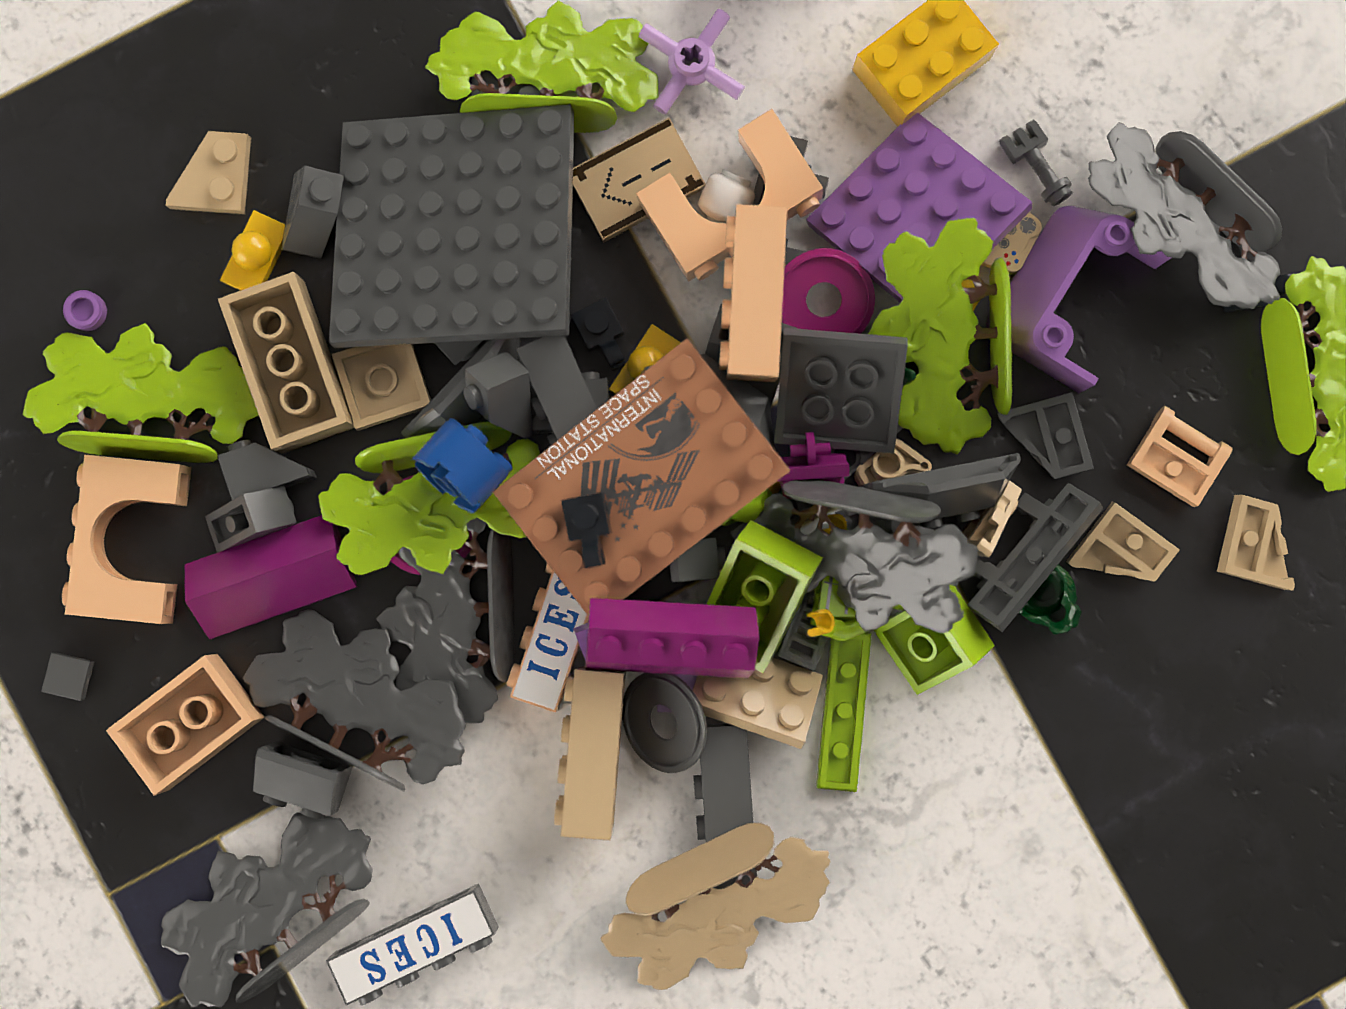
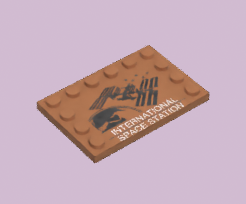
[493,338,791,616]

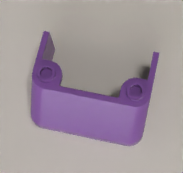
[986,206,1172,393]

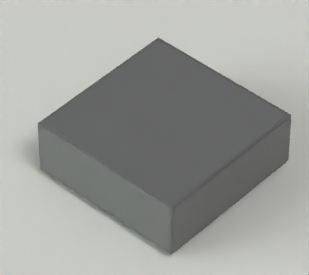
[41,652,95,701]

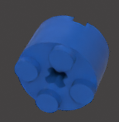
[413,418,513,514]

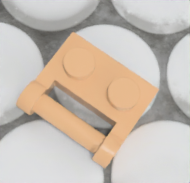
[1127,405,1233,507]

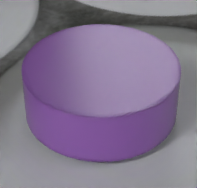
[63,290,107,331]

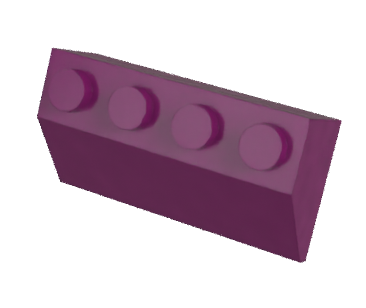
[585,598,759,678]

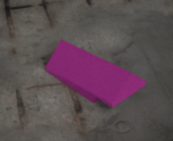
[185,515,358,639]

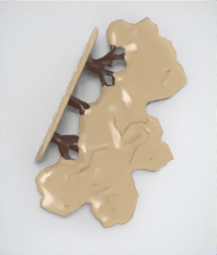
[600,823,830,990]

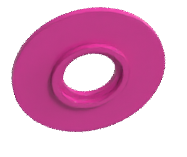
[781,248,875,334]

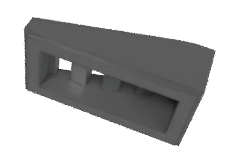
[777,588,828,671]

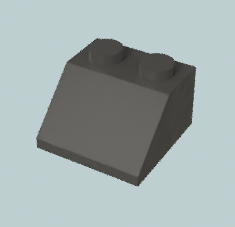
[253,742,353,819]

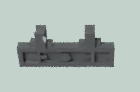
[968,483,1103,632]

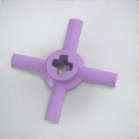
[639,9,745,115]

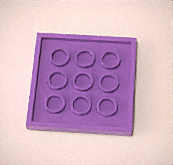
[806,113,1032,303]

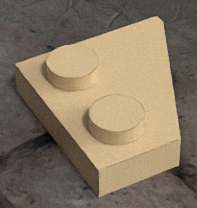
[166,131,251,214]
[962,480,1022,557]
[1217,495,1295,591]
[1066,501,1180,581]

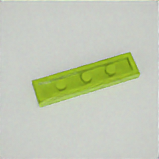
[816,632,872,792]

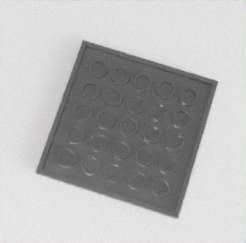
[329,104,574,348]

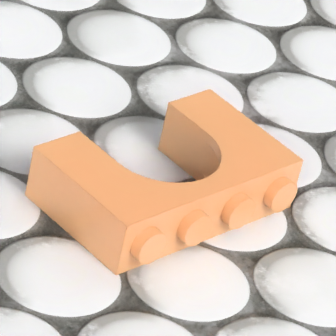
[636,109,823,282]
[62,455,191,624]

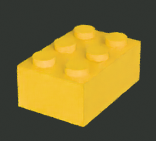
[852,0,999,127]

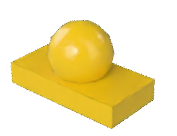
[220,210,285,291]
[609,324,681,395]

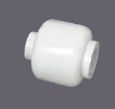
[698,169,755,224]

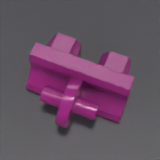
[778,432,849,499]

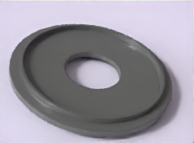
[622,673,707,773]

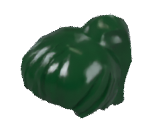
[1019,564,1082,635]

